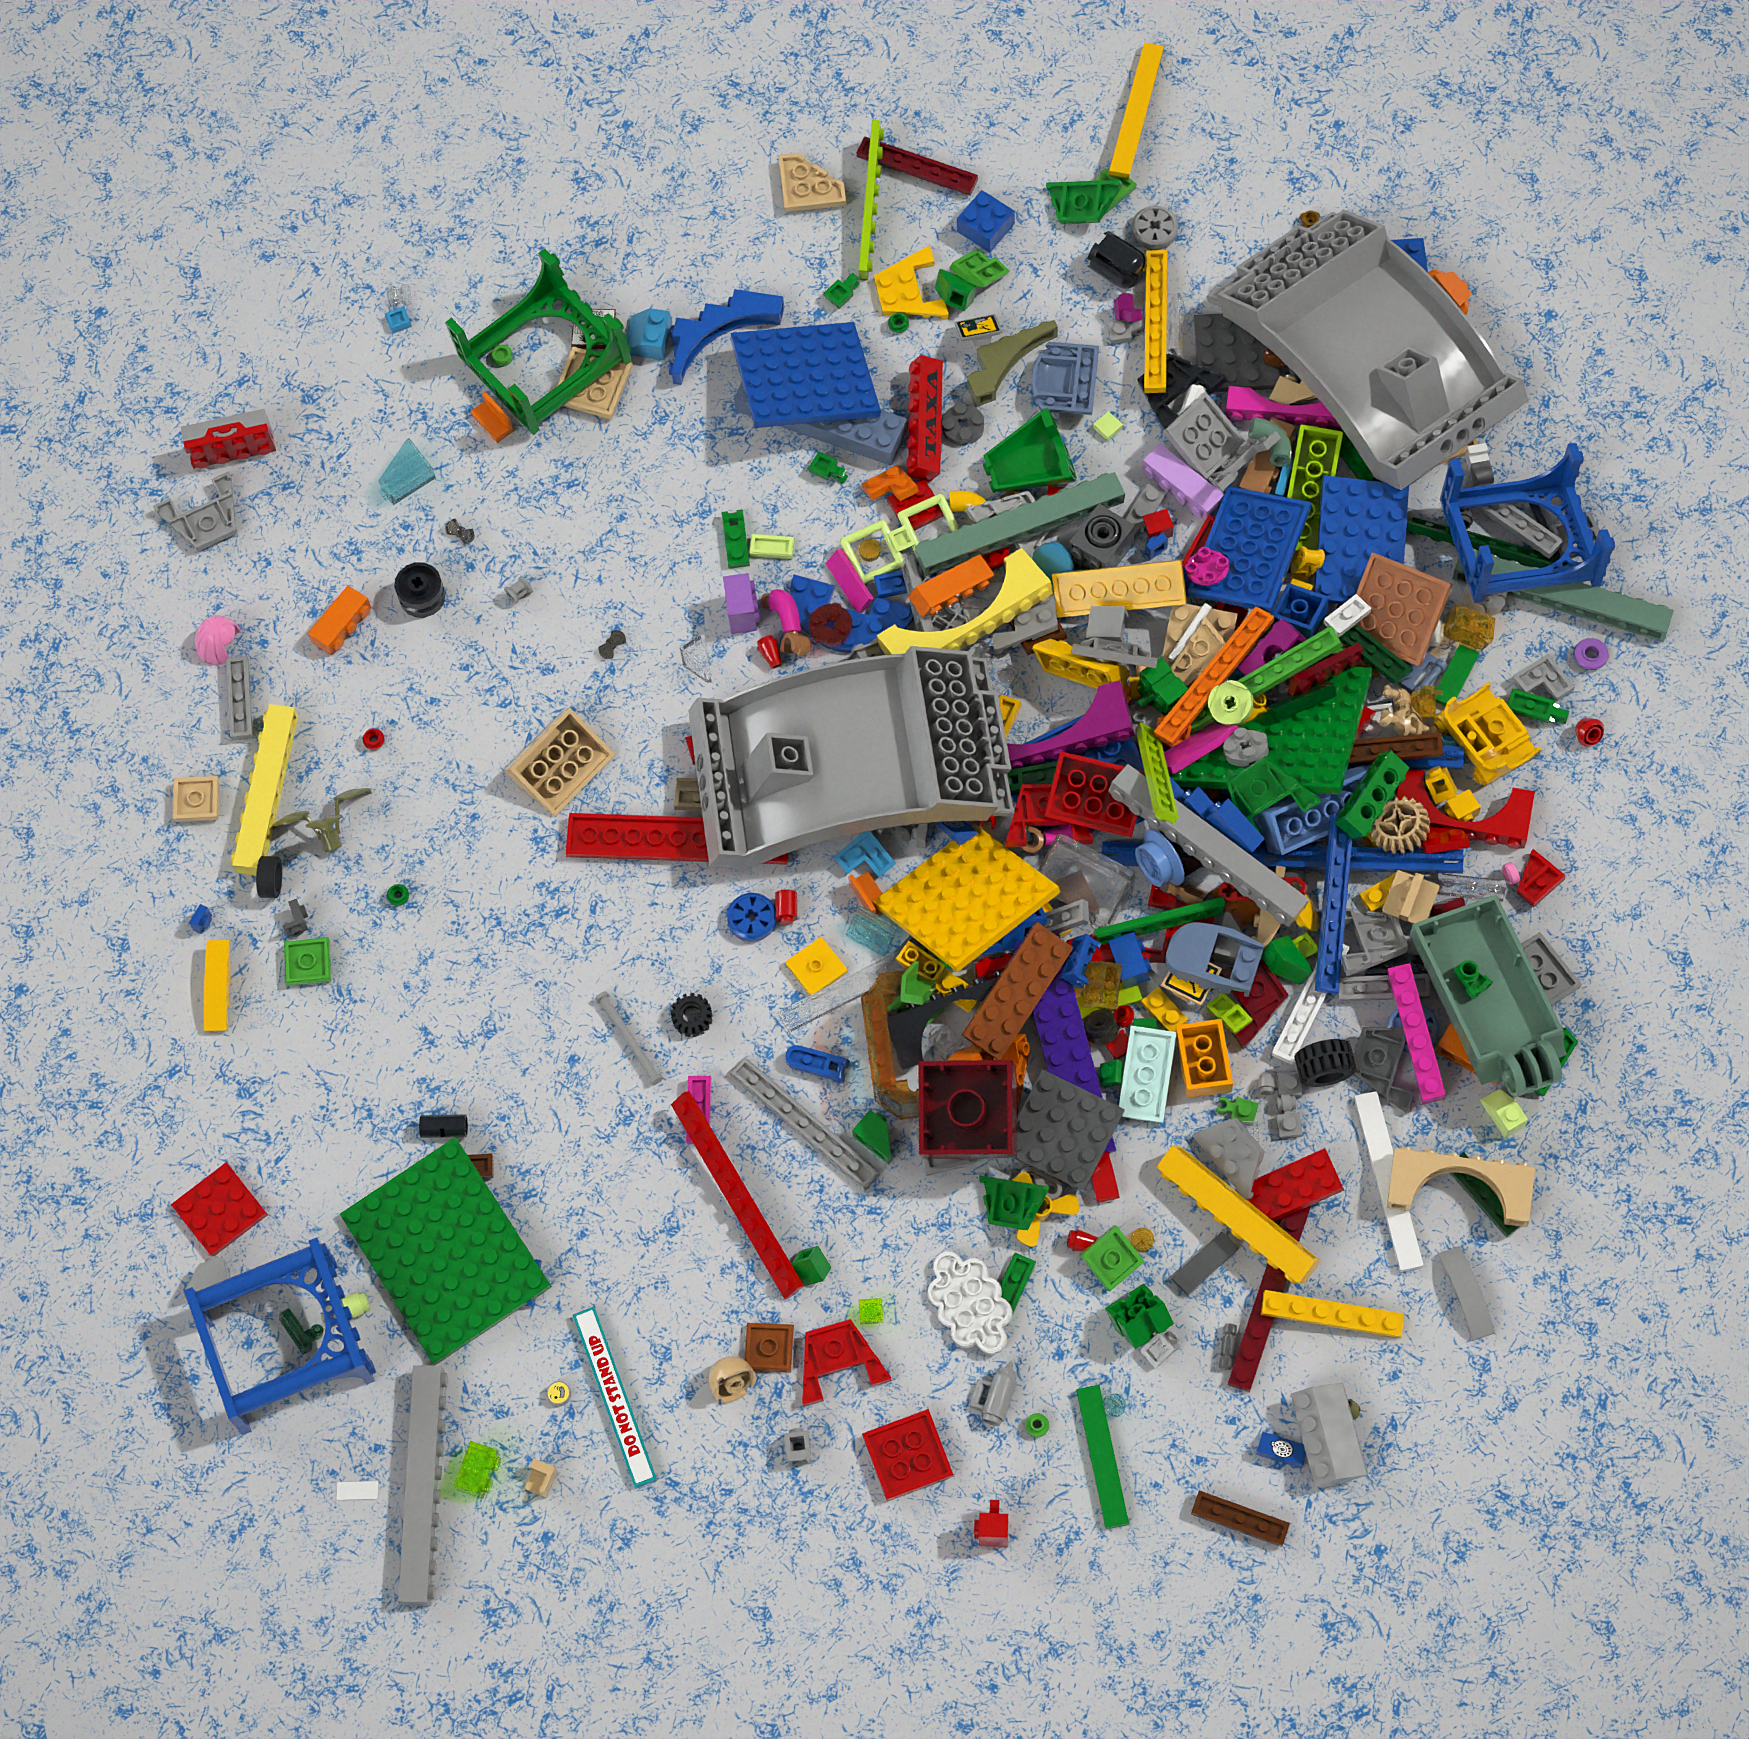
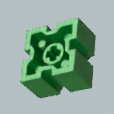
[1137,657,1188,716]
[1105,1283,1174,1349]

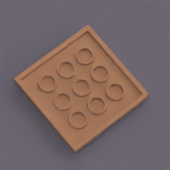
[1356,553,1453,666]

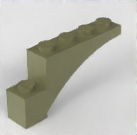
[967,320,1058,407]

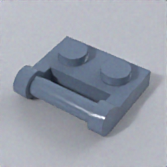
[1399,652,1448,699]

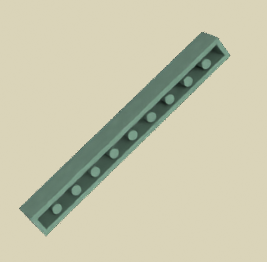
[915,472,1125,577]
[1452,549,1674,642]

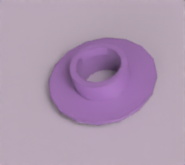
[1574,638,1609,670]

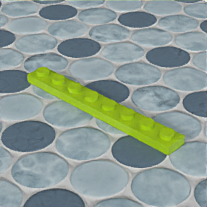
[859,120,884,280]
[1135,722,1179,824]

